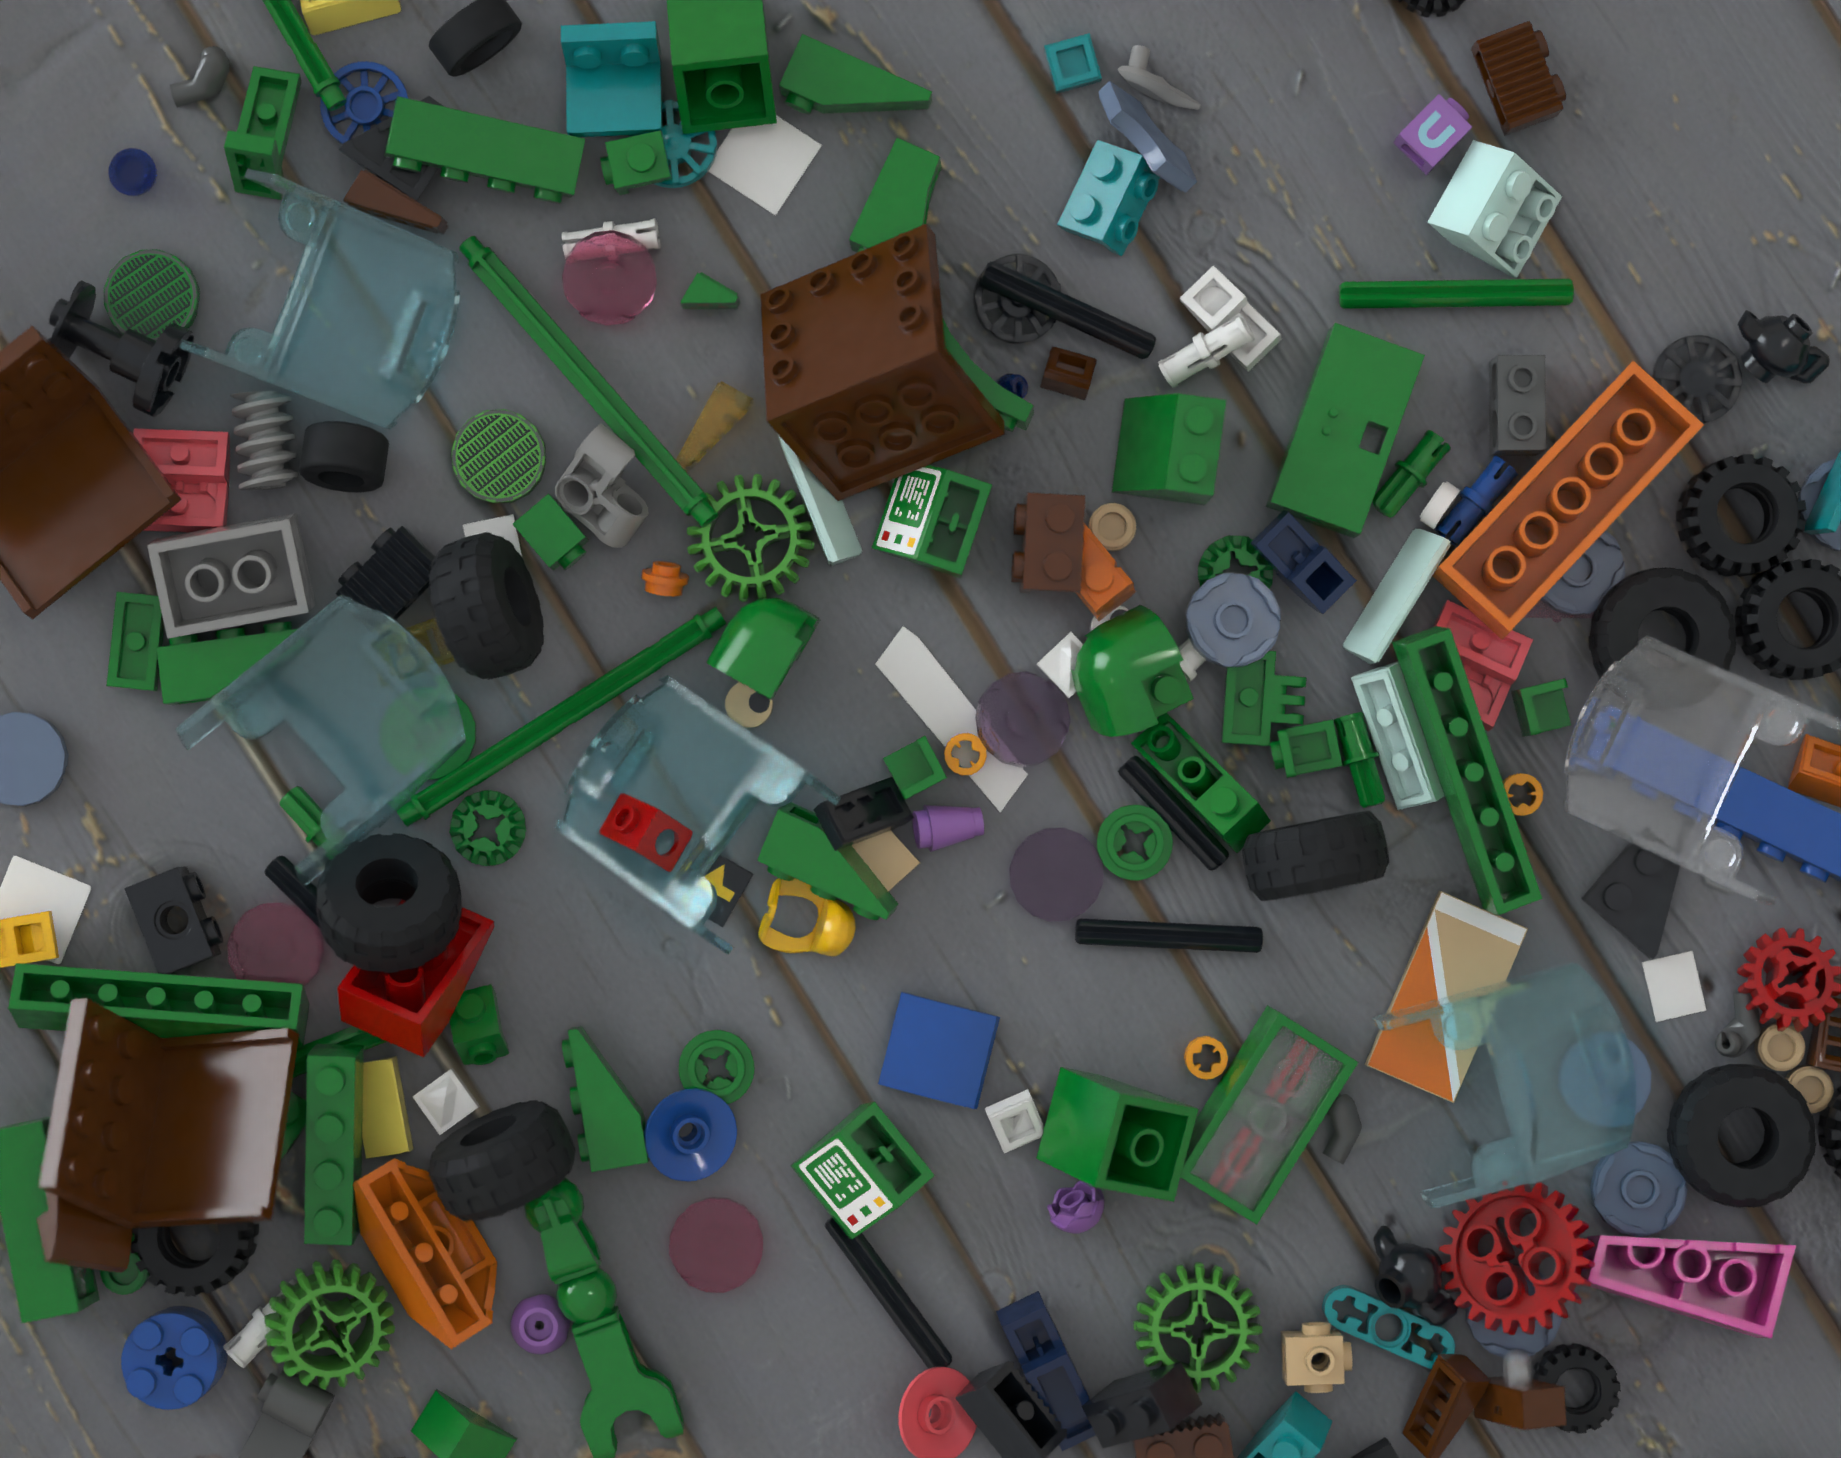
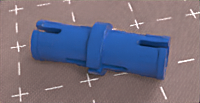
[1435,456,1518,547]

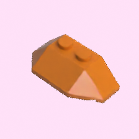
[353,1158,498,1349]

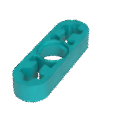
[1322,1285,1455,1369]

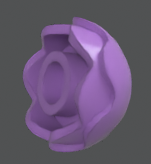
[1047,1180,1104,1234]
[510,1294,570,1354]

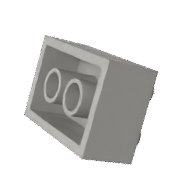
[147,513,316,639]

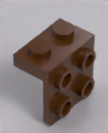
[1011,493,1085,593]

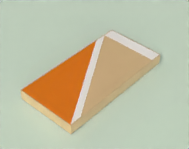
[1364,891,1528,1103]

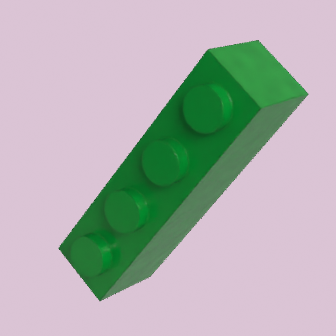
[384,96,585,204]
[304,1043,364,1245]

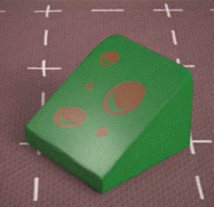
[680,272,741,309]

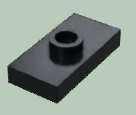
[813,777,914,851]

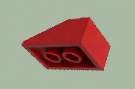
[337,900,495,1058]

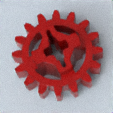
[1737,927,1841,1032]

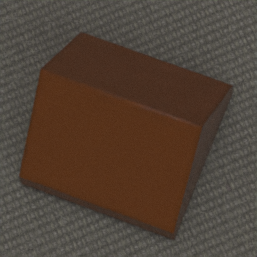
[1040,346,1097,400]

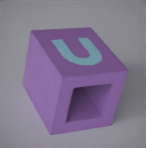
[1393,94,1472,175]

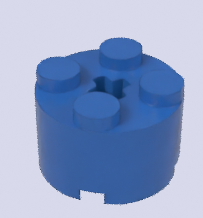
[121,1306,228,1410]

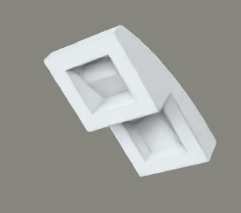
[1180,266,1282,372]

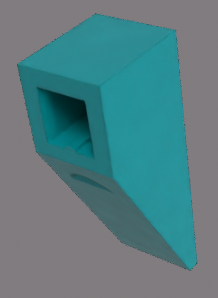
[1237,1391,1333,1458]

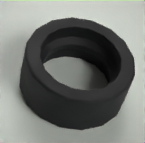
[429,0,522,77]

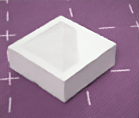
[1036,632,1083,699]
[412,1068,480,1135]
[985,1089,1044,1154]

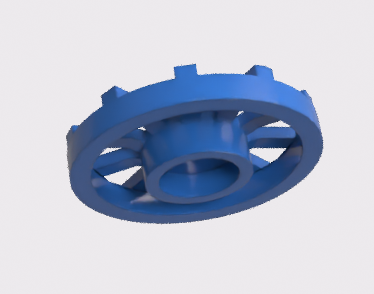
[320,61,409,144]

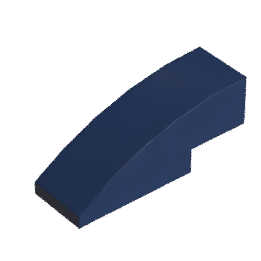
[996,1291,1096,1451]

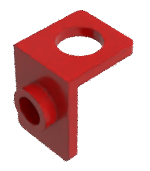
[599,793,693,872]

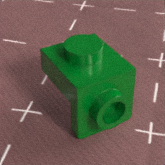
[600,130,672,195]
[1270,719,1343,778]
[450,984,509,1065]

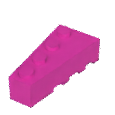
[1581,1235,1796,1338]

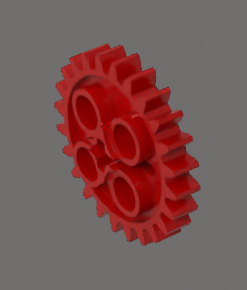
[1439,1178,1595,1336]

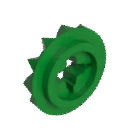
[1198,535,1273,589]
[449,790,526,866]
[1097,805,1173,880]
[679,1030,755,1104]

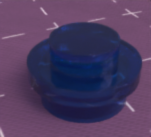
[108,148,157,196]

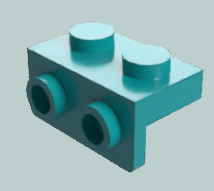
[1057,140,1160,256]

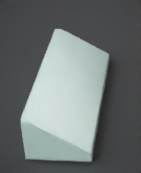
[778,435,862,566]
[1343,528,1451,665]
[1351,661,1444,810]

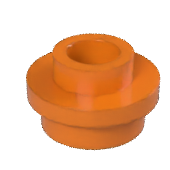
[641,561,689,597]

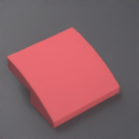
[133,428,230,532]
[1433,600,1533,731]

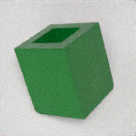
[1511,678,1571,737]
[883,736,947,800]

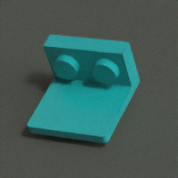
[561,21,662,137]

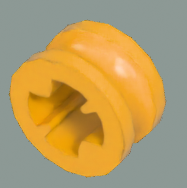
[944,733,987,776]
[1503,773,1543,816]
[1184,1036,1228,1080]

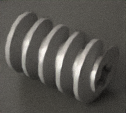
[231,391,298,491]

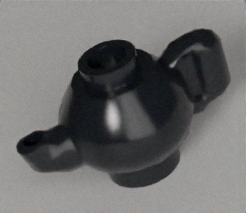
[1737,310,1830,384]
[1373,1225,1458,1327]

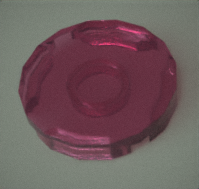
[562,230,657,326]
[227,902,324,987]
[669,1197,764,1293]

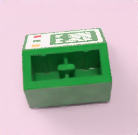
[872,465,992,579]
[791,1101,935,1239]

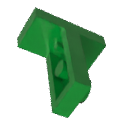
[224,66,302,200]

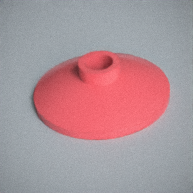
[898,1367,977,1458]

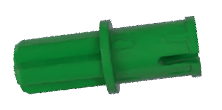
[1372,430,1451,518]
[1334,712,1385,808]
[280,786,353,859]

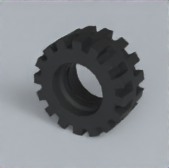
[1530,1343,1621,1434]

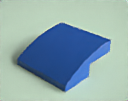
[878,992,1000,1109]

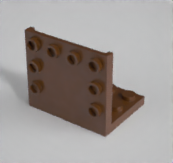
[761,224,1005,501]
[0,325,182,620]
[39,998,299,1229]

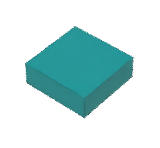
[1044,33,1102,94]

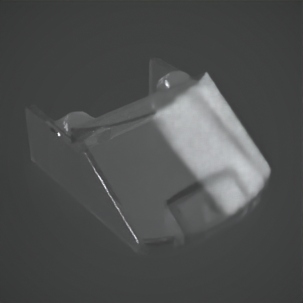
[1564,636,1841,906]

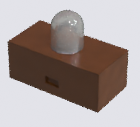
[1474,1349,1566,1430]

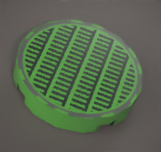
[451,409,546,504]

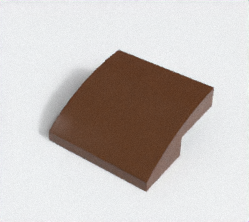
[37,1164,132,1273]

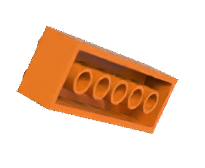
[1432,361,1704,640]

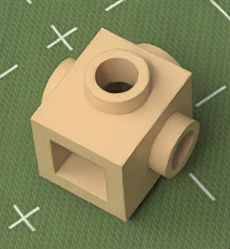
[1281,1322,1352,1393]

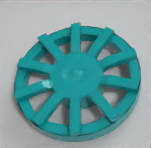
[629,99,717,188]

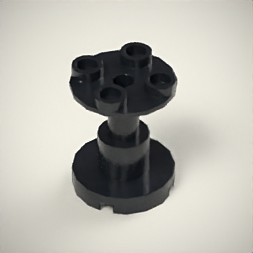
[48,280,194,417]

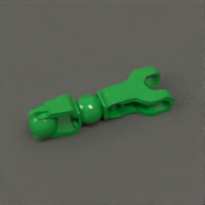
[523,1178,684,1458]

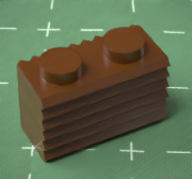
[1471,21,1566,136]
[1132,1412,1234,1458]

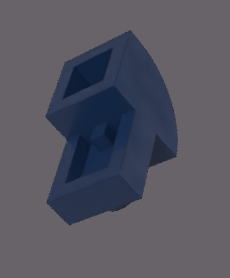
[1250,510,1356,614]

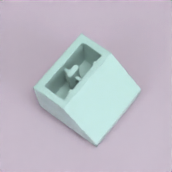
[1427,140,1562,278]

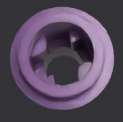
[912,805,984,852]

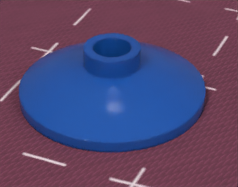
[644,1088,737,1182]

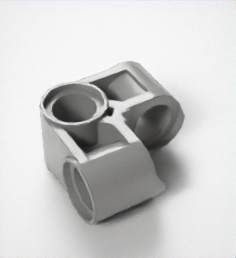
[555,423,649,548]

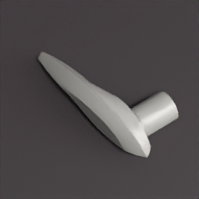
[1118,45,1201,110]

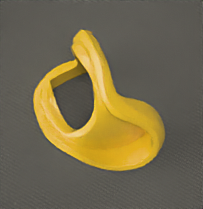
[758,878,856,957]

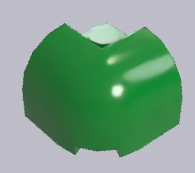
[706,598,820,700]
[1071,605,1194,737]

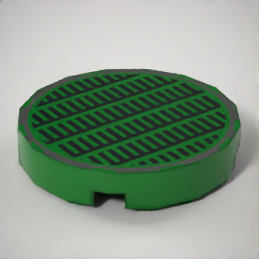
[104,250,200,341]

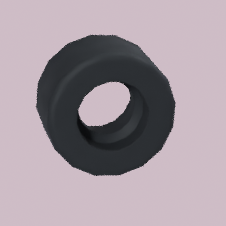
[299,421,389,493]

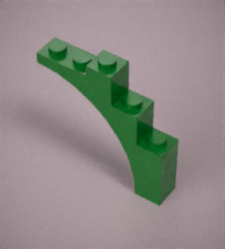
[849,138,1034,432]

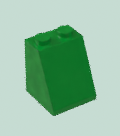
[667,0,777,134]
[1111,393,1227,505]
[1036,1067,1199,1202]

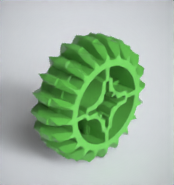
[687,474,815,602]
[264,1259,395,1390]
[1133,1262,1263,1393]

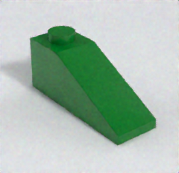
[779,34,932,115]

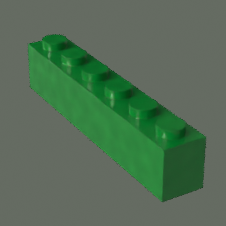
[1392,626,1542,915]
[8,963,310,1048]

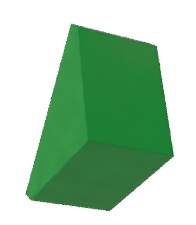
[411,1389,517,1458]

